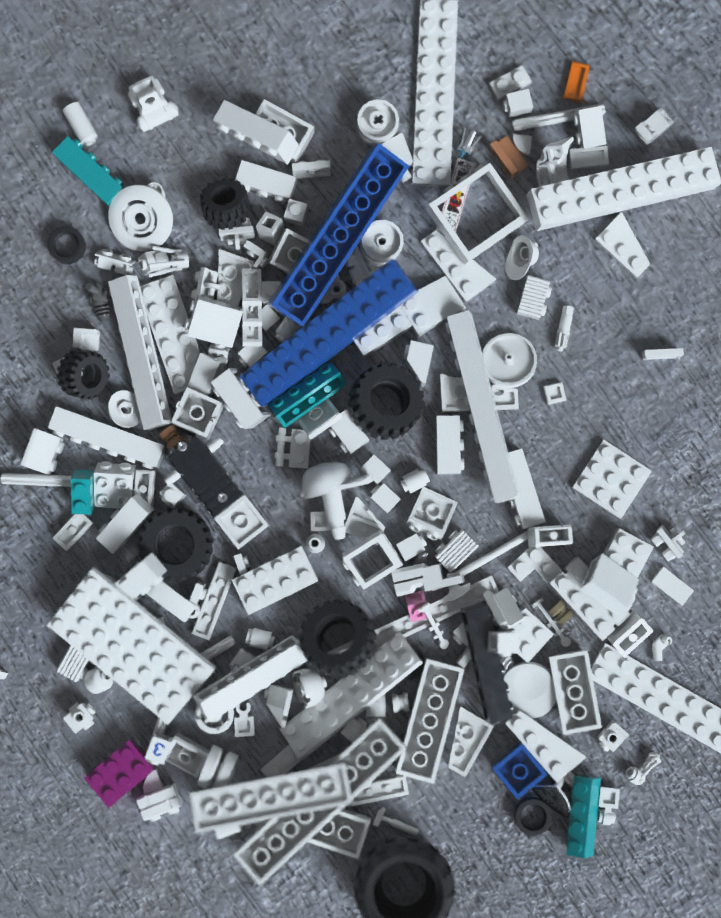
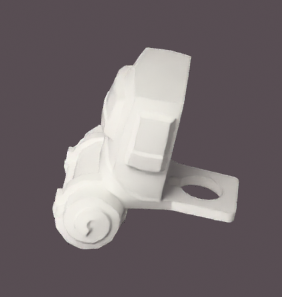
[128,76,178,132]

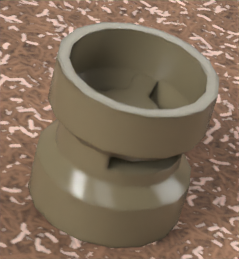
[547,599,574,626]

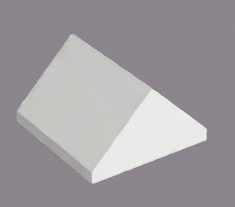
[165,733,211,778]

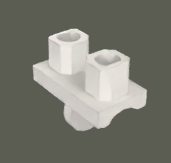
[219,218,255,250]
[191,267,221,300]
[651,525,686,561]

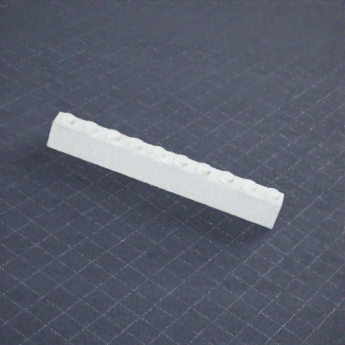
[445,310,520,503]

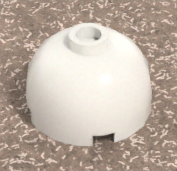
[292,668,327,709]

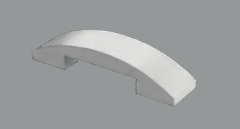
[135,561,196,622]

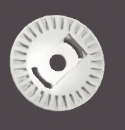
[108,185,173,251]

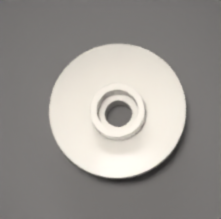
[108,390,141,428]

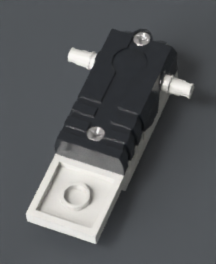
[164,434,269,550]

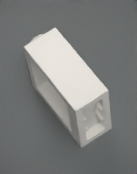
[342,529,403,589]

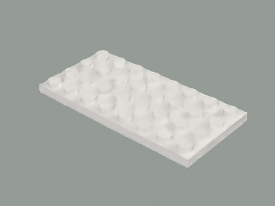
[47,567,216,724]

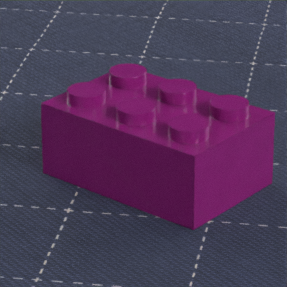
[84,737,157,808]

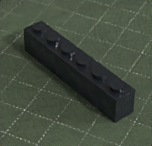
[460,603,513,724]

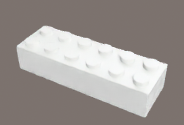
[395,658,464,784]

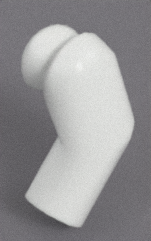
[652,634,672,661]

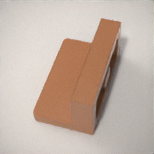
[489,136,528,179]

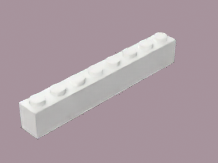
[108,275,172,430]

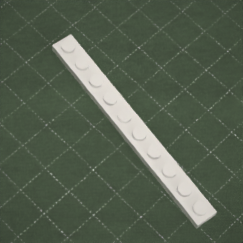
[326,575,499,654]

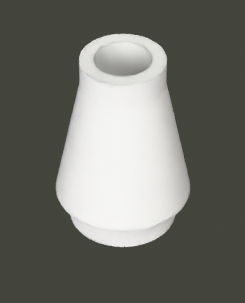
[306,534,325,553]

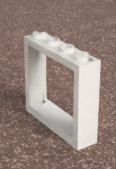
[425,163,529,265]

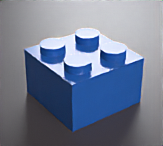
[491,741,548,800]

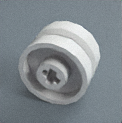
[357,99,399,146]
[359,220,404,266]
[197,745,239,789]

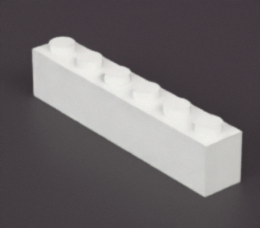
[48,407,166,470]
[193,635,308,722]

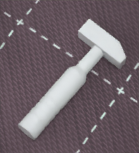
[373,807,419,837]

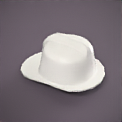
[505,235,539,280]

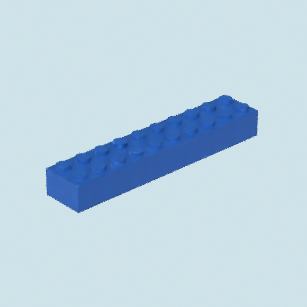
[267,143,409,327]
[240,258,419,407]

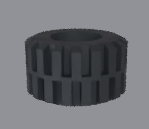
[200,178,250,230]
[56,349,110,400]

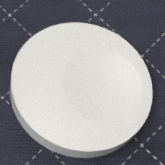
[482,333,537,388]
[504,662,556,718]

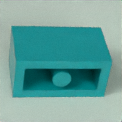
[71,469,95,515]

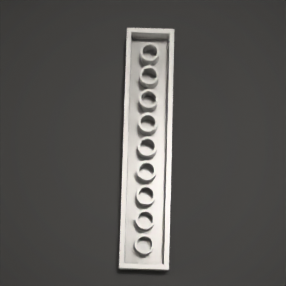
[526,147,721,231]
[234,718,408,886]

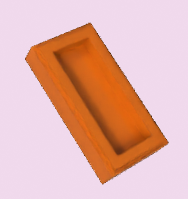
[562,61,590,103]

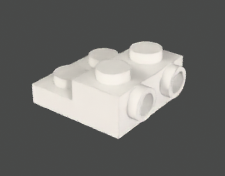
[406,487,458,540]

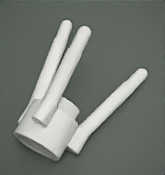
[148,246,189,277]

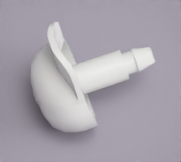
[300,462,373,540]

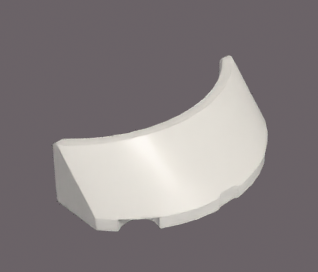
[536,137,573,187]

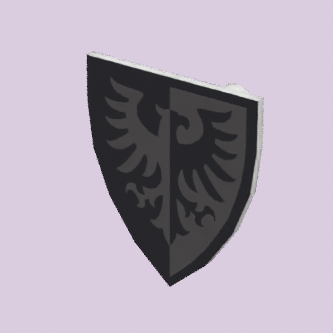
[531,778,570,818]

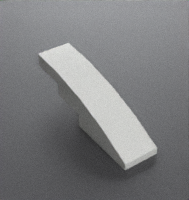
[242,269,262,346]

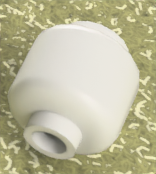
[84,667,113,694]

